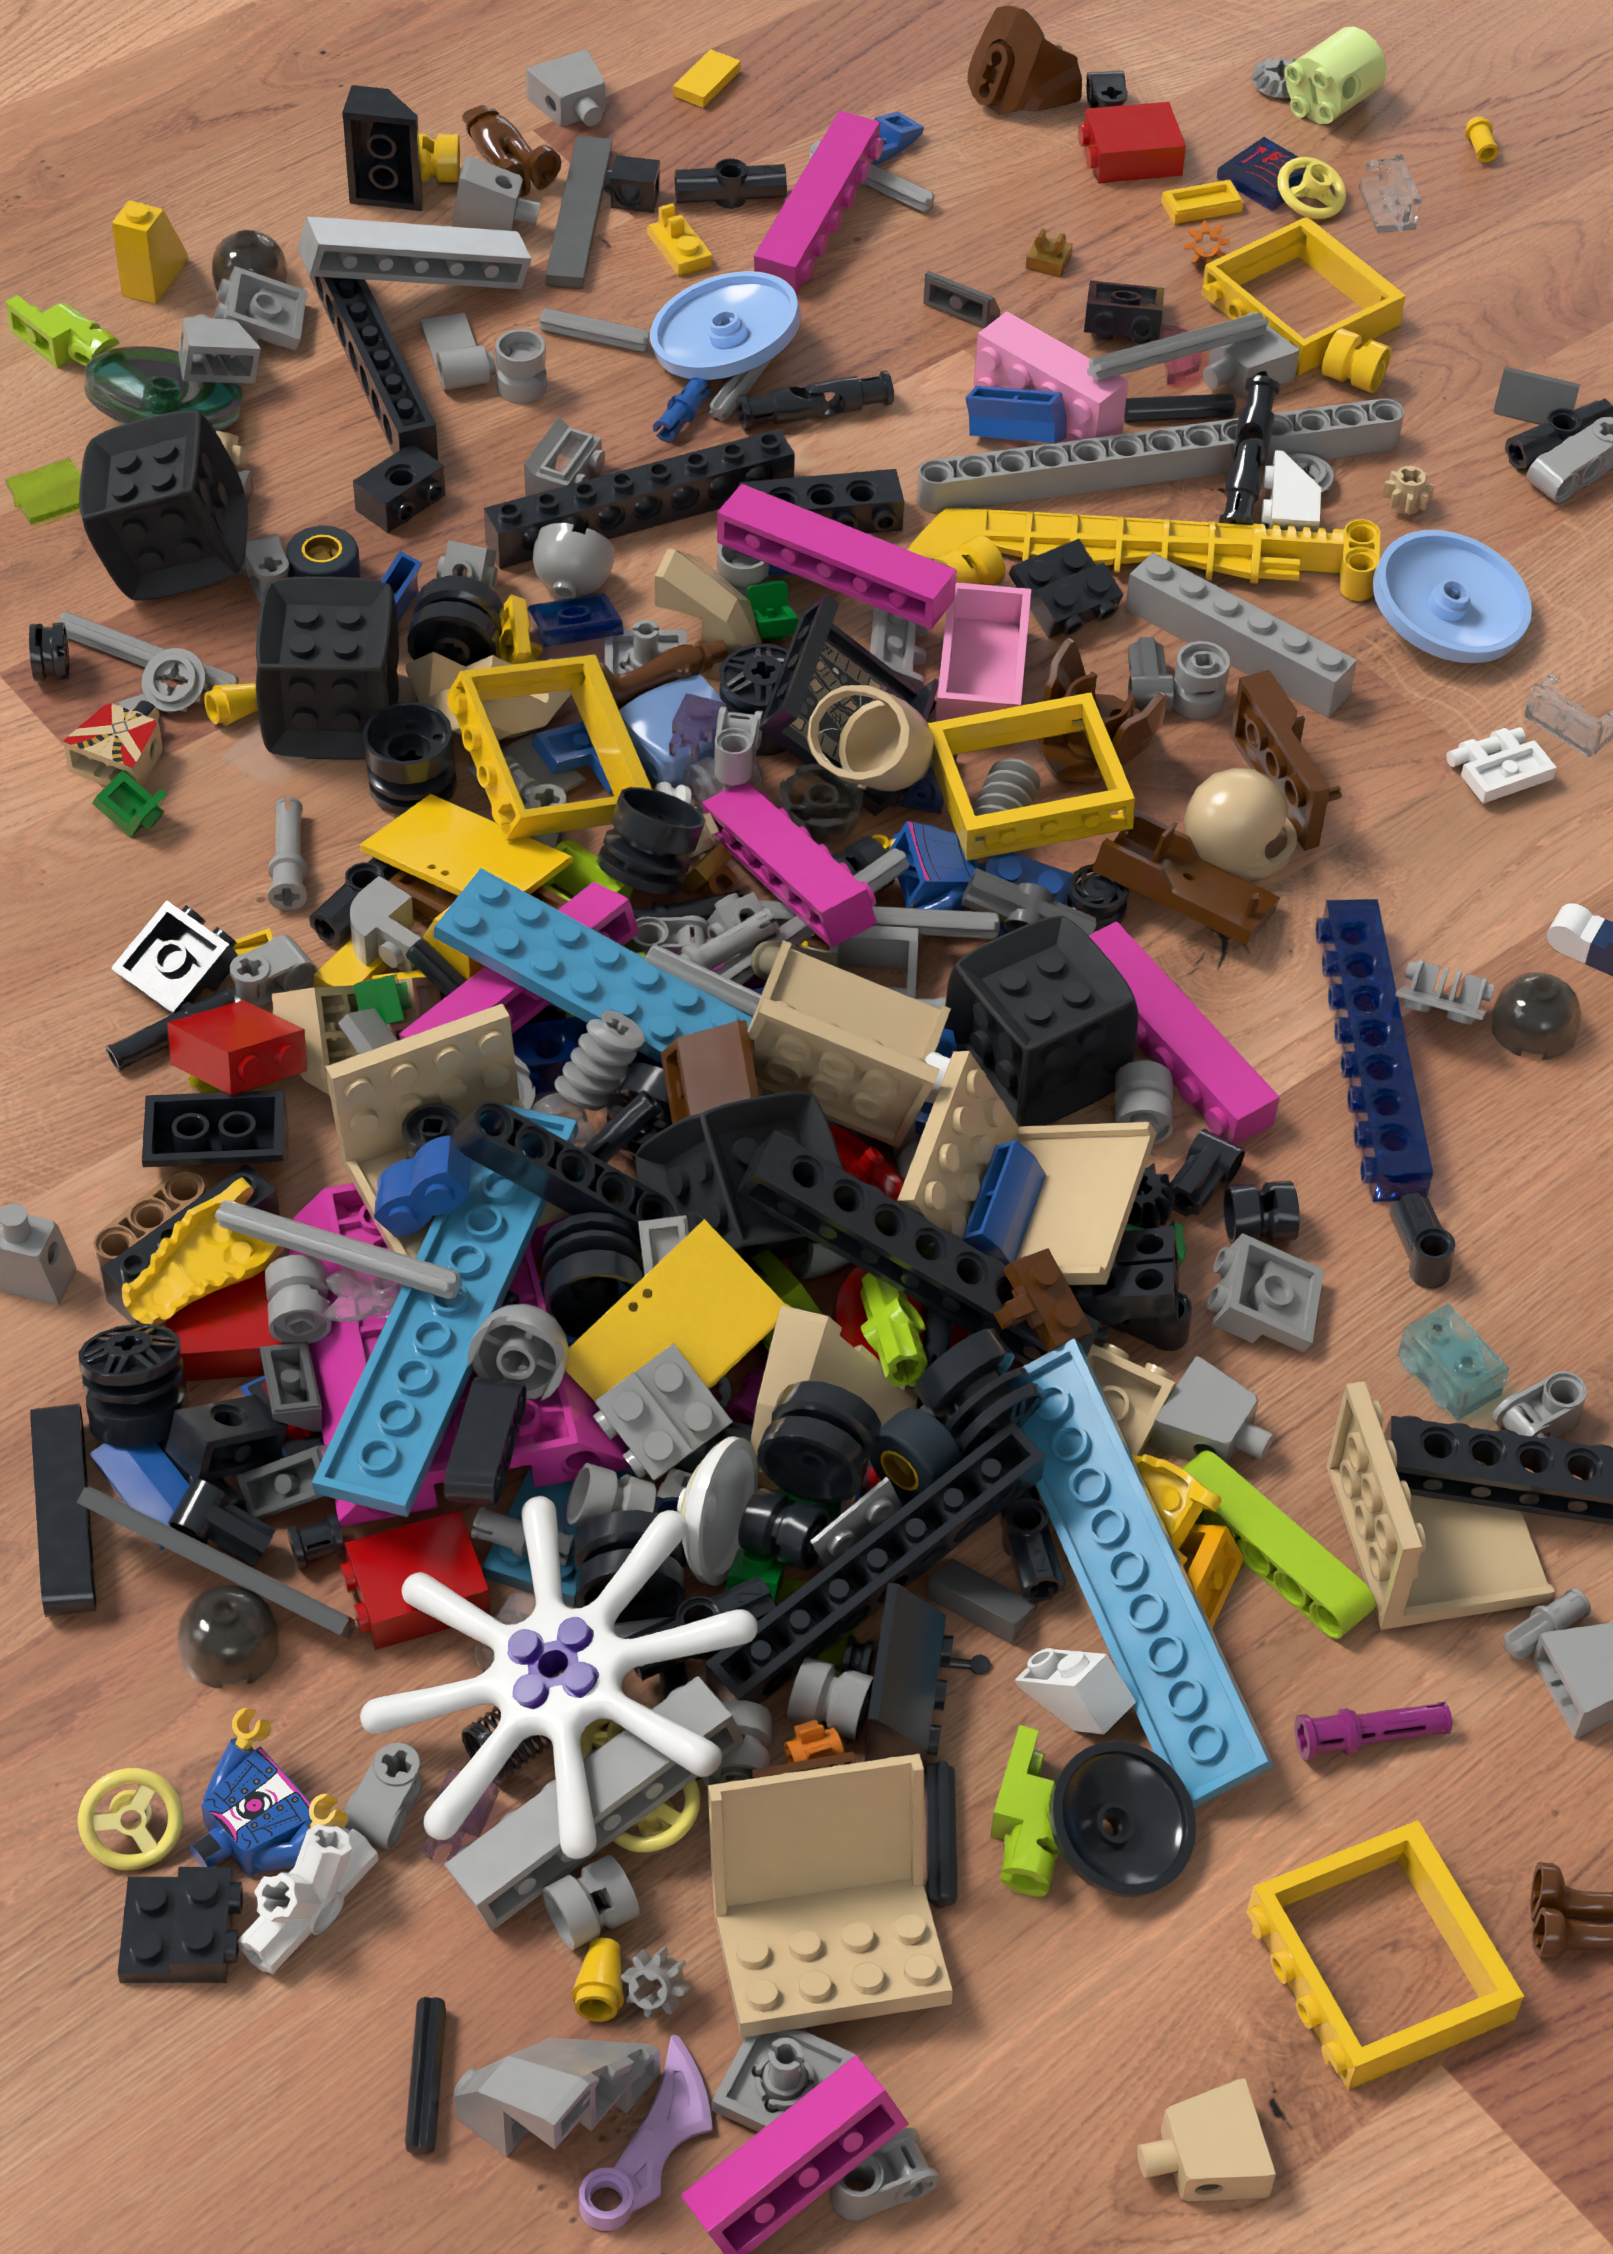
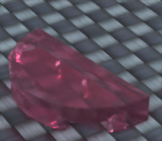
[1161,324,1202,384]

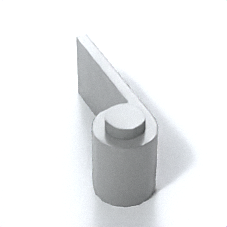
[420,312,496,391]

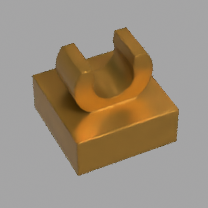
[1025,228,1073,277]
[682,843,737,897]

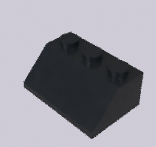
[342,85,423,211]
[142,1090,289,1168]
[865,1583,954,1774]

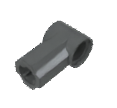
[1128,637,1174,712]

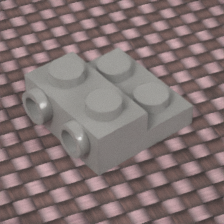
[213,266,307,351]
[1207,1233,1324,1352]
[593,1343,732,1481]

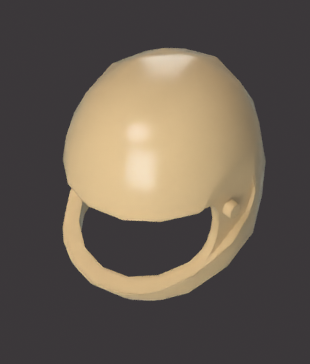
[807,685,934,791]
[1184,768,1297,881]

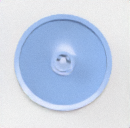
[650,271,801,380]
[1373,530,1532,663]

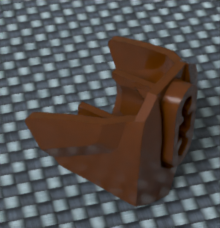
[967,6,1082,115]
[1037,638,1167,782]

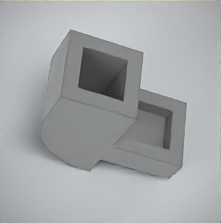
[350,876,421,972]

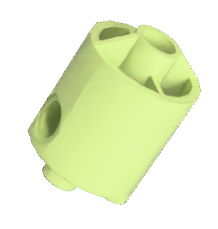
[1284,27,1387,124]

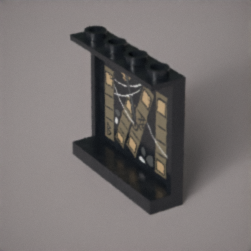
[759,594,939,816]

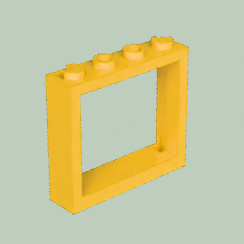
[1201,217,1406,375]
[447,655,652,840]
[928,693,1135,861]
[1246,1820,1524,2090]

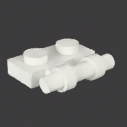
[1446,727,1557,804]

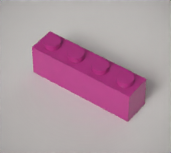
[681,2055,909,2254]

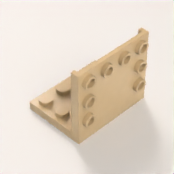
[748,940,951,1148]
[325,1004,571,1258]
[897,1051,1157,1285]
[1326,1381,1555,1630]
[708,1754,952,2038]

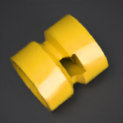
[419,133,460,183]
[1322,328,1392,394]
[934,535,1006,586]

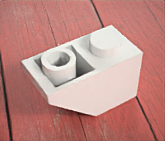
[1261,450,1321,532]
[1014,1648,1136,1734]

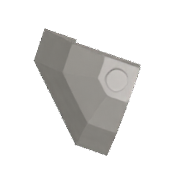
[454,2037,660,2157]

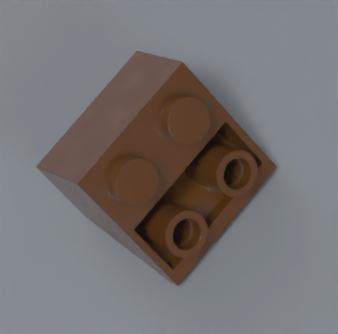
[661,1020,763,1124]

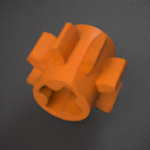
[1184,220,1230,265]
[784,1719,844,1763]

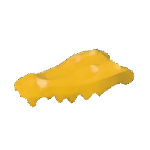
[122,1177,285,1325]
[1131,1453,1222,1566]

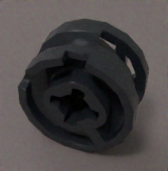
[29,622,70,681]
[1067,864,1129,931]

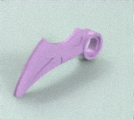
[579,2035,712,2231]

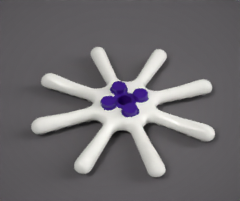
[360,1496,758,1859]

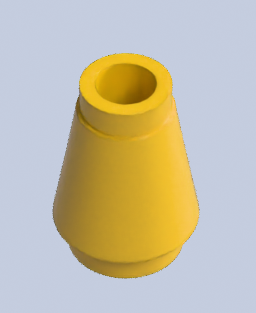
[204,683,258,726]
[571,1938,624,2022]

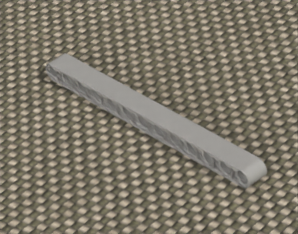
[917,399,1404,513]

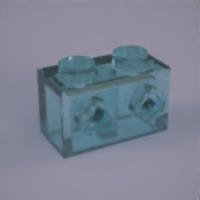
[1398,1303,1509,1420]

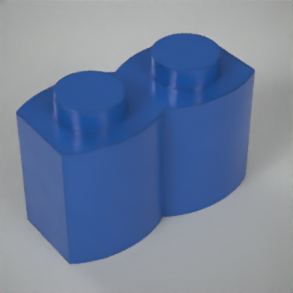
[374,1136,472,1238]

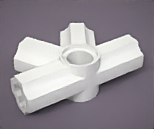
[237,1824,378,1974]

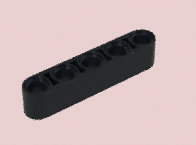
[453,1101,675,1241]
[30,1403,96,1617]

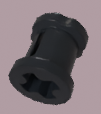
[286,1513,346,1570]

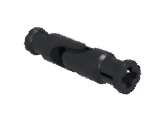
[736,370,894,431]
[1218,376,1280,525]

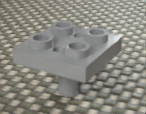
[605,620,687,674]
[711,2029,856,2132]

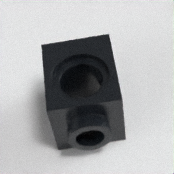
[605,155,660,213]

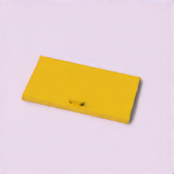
[360,794,574,896]
[565,1219,791,1401]

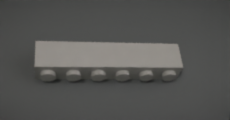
[297,216,532,289]
[1125,552,1357,718]
[444,1676,745,1931]

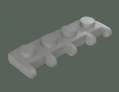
[870,607,928,690]

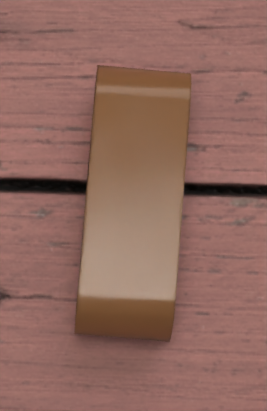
[93,1170,206,1280]

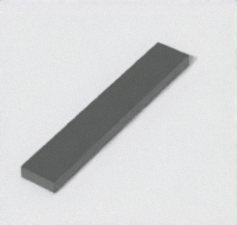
[546,136,612,288]
[76,1486,357,1639]

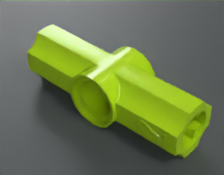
[860,1273,928,1388]

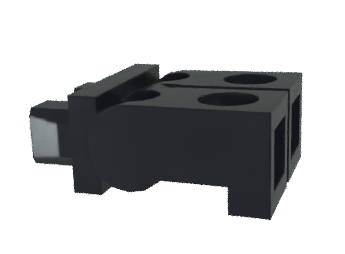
[1069,1226,1179,1326]

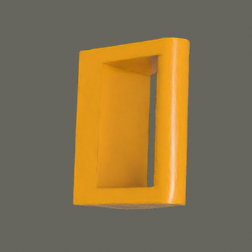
[1181,1524,1244,1629]

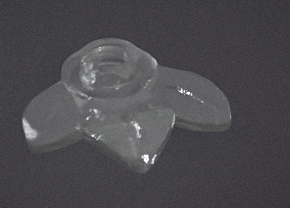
[323,1267,403,1322]

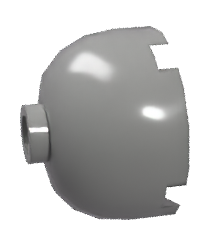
[533,523,615,600]
[467,1304,569,1403]

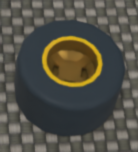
[286,525,361,578]
[869,1408,962,1502]

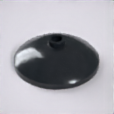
[1049,1741,1196,1897]

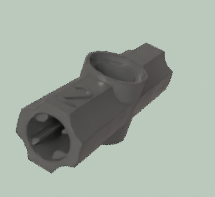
[961,868,1097,936]

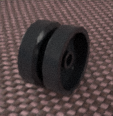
[407,575,505,667]
[757,1381,881,1503]
[574,1510,685,1624]

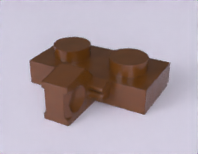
[993,1248,1093,1353]

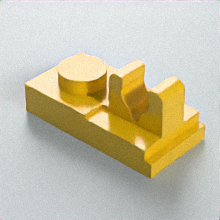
[647,203,712,276]
[497,595,543,665]

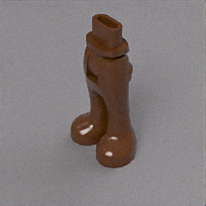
[462,105,562,197]
[598,640,728,710]
[1530,1862,1613,1958]

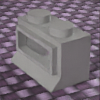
[524,416,605,497]

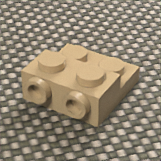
[1087,1343,1176,1456]

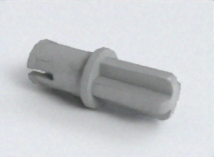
[1503,1588,1591,1659]

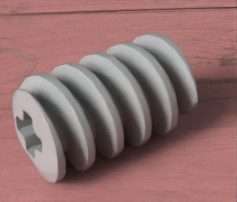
[972,758,1041,842]
[554,1010,645,1111]

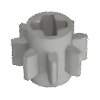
[621,1946,692,2018]

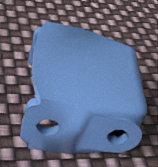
[619,675,725,788]

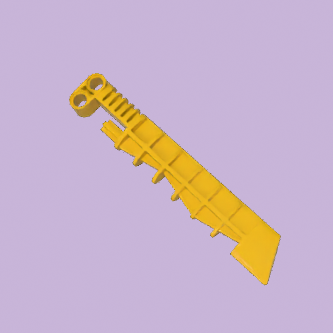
[907,508,1380,601]

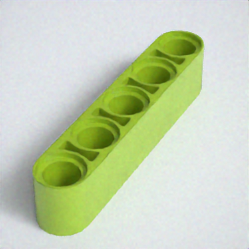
[1181,1450,1376,1639]

